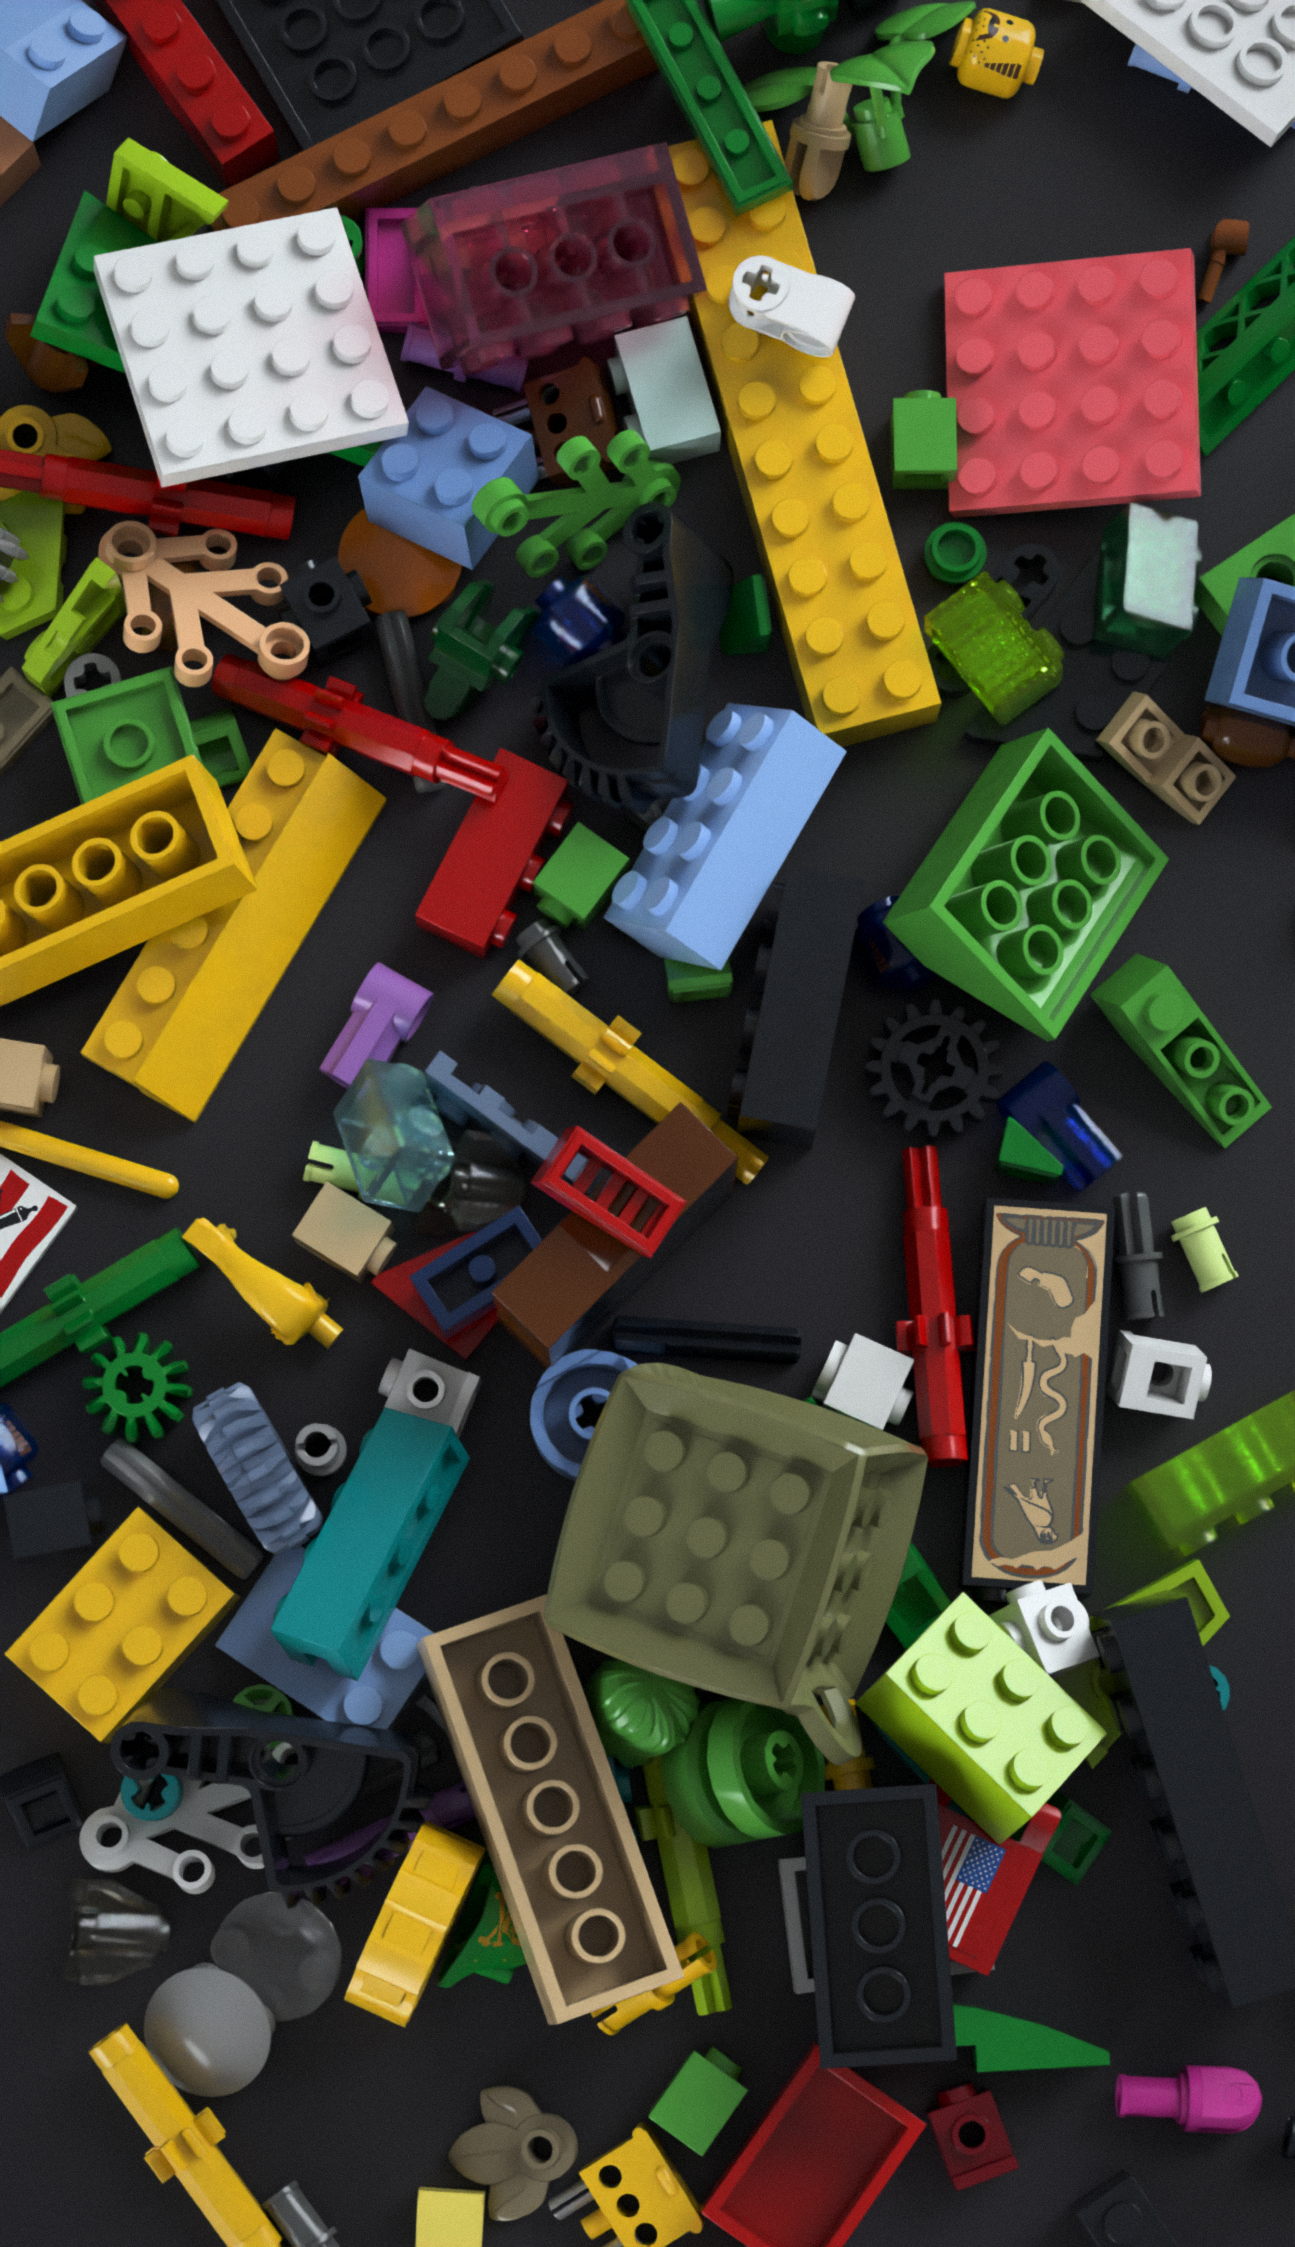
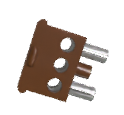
[493,356,622,487]

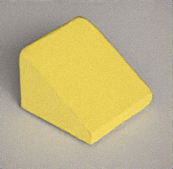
[415,2187,486,2247]

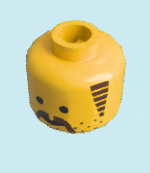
[949,8,1044,99]

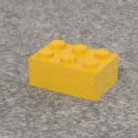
[4,1507,241,1744]

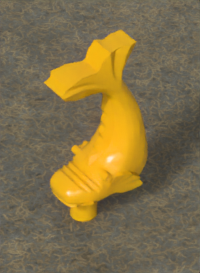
[182,1217,344,1349]

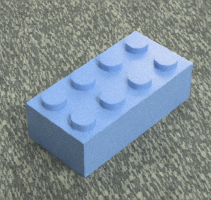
[603,703,847,970]

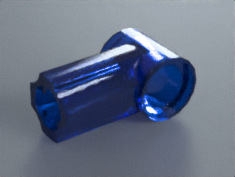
[995,1061,1122,1194]

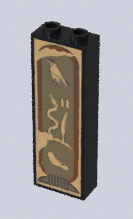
[958,1197,1115,1604]

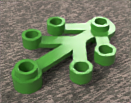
[472,429,681,578]

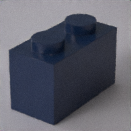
[409,1206,542,1339]

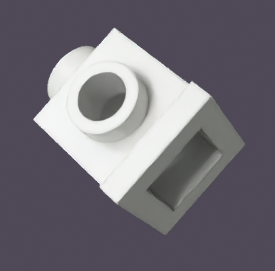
[1106,1330,1212,1420]
[378,1349,482,1438]

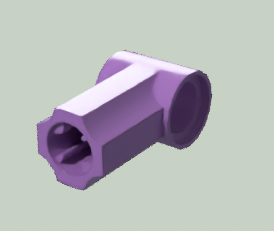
[319,962,434,1098]

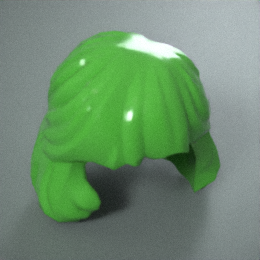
[584,1656,701,1768]

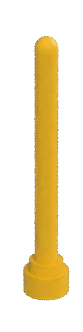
[0,1120,179,1199]

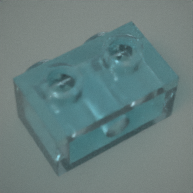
[333,1058,455,1213]

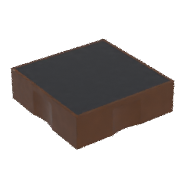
[491,1102,738,1370]

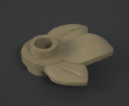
[448,2086,578,2221]

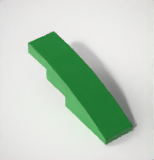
[953,2003,1110,2072]

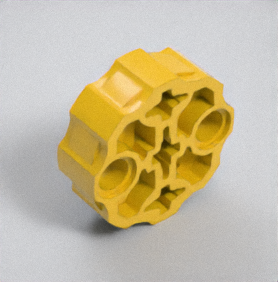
[344,1821,486,2028]

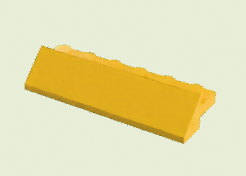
[80,728,387,1123]

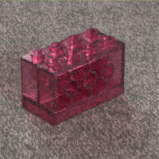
[400,142,707,376]

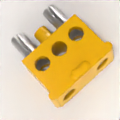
[548,2122,705,2247]

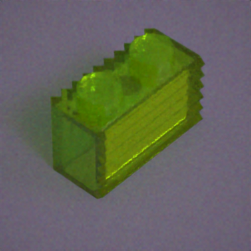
[924,571,1064,726]

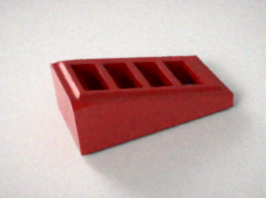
[531,1125,687,1258]

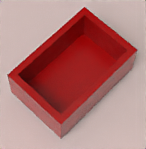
[700,2042,927,2247]

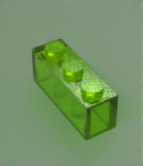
[1125,1390,1295,1556]

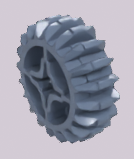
[192,1382,323,1555]

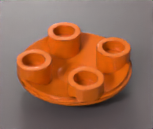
[338,508,462,618]

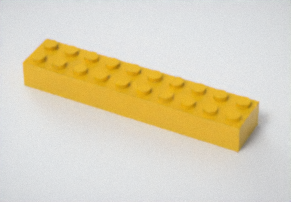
[652,120,942,747]

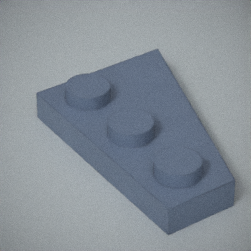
[425,1050,601,1196]

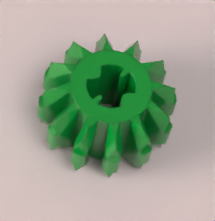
[82,1332,194,1444]

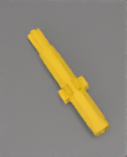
[491,959,769,1185]
[88,2022,282,2247]

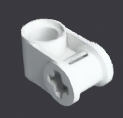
[728,255,855,358]

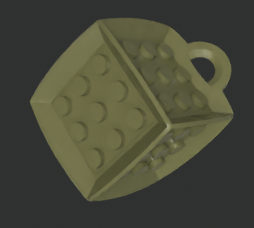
[544,1363,928,1766]

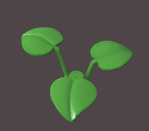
[743,1,977,172]

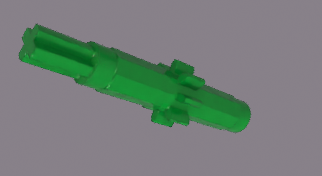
[0,1227,201,1388]

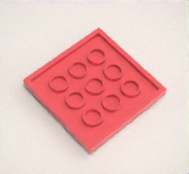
[944,248,1201,518]

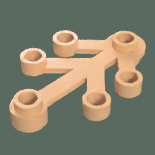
[98,521,310,687]

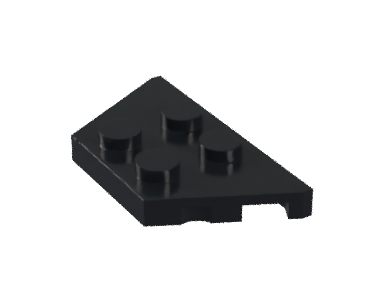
[963,542,1173,763]

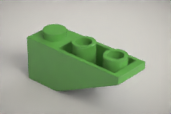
[1090,953,1272,1149]

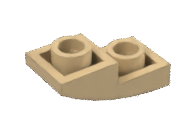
[1096,692,1236,825]

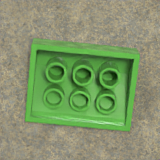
[883,727,1169,1042]

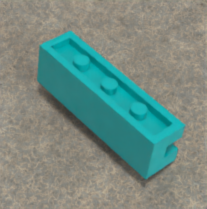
[270,1407,470,1681]

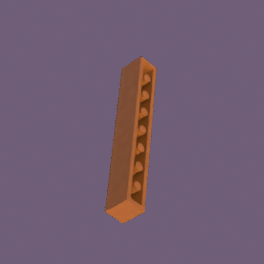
[205,0,659,233]

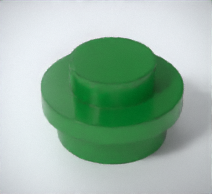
[924,522,987,585]

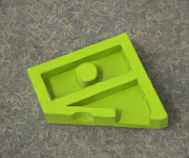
[106,137,229,242]

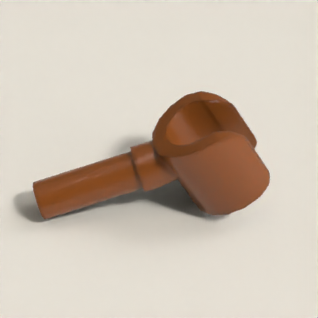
[1196,219,1249,304]

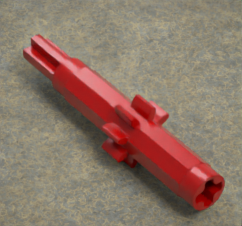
[0,449,295,541]
[211,653,509,802]
[895,1145,975,1468]

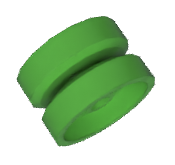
[661,1698,825,1849]

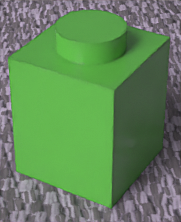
[890,390,957,489]
[533,822,630,931]
[648,2046,748,2156]

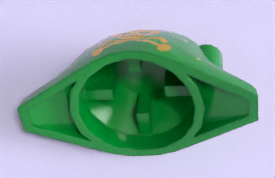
[436,1851,527,1988]

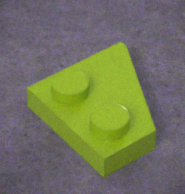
[0,491,68,640]
[22,557,127,698]

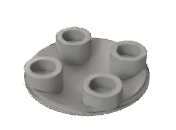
[144,1962,276,2097]

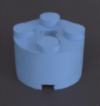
[529,1349,638,1482]

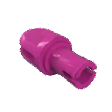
[1115,2065,1263,2134]

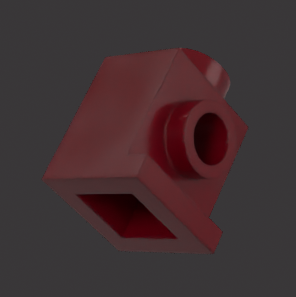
[925,2081,1019,2191]

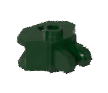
[422,579,538,721]

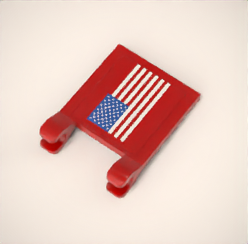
[927,1778,1061,1977]

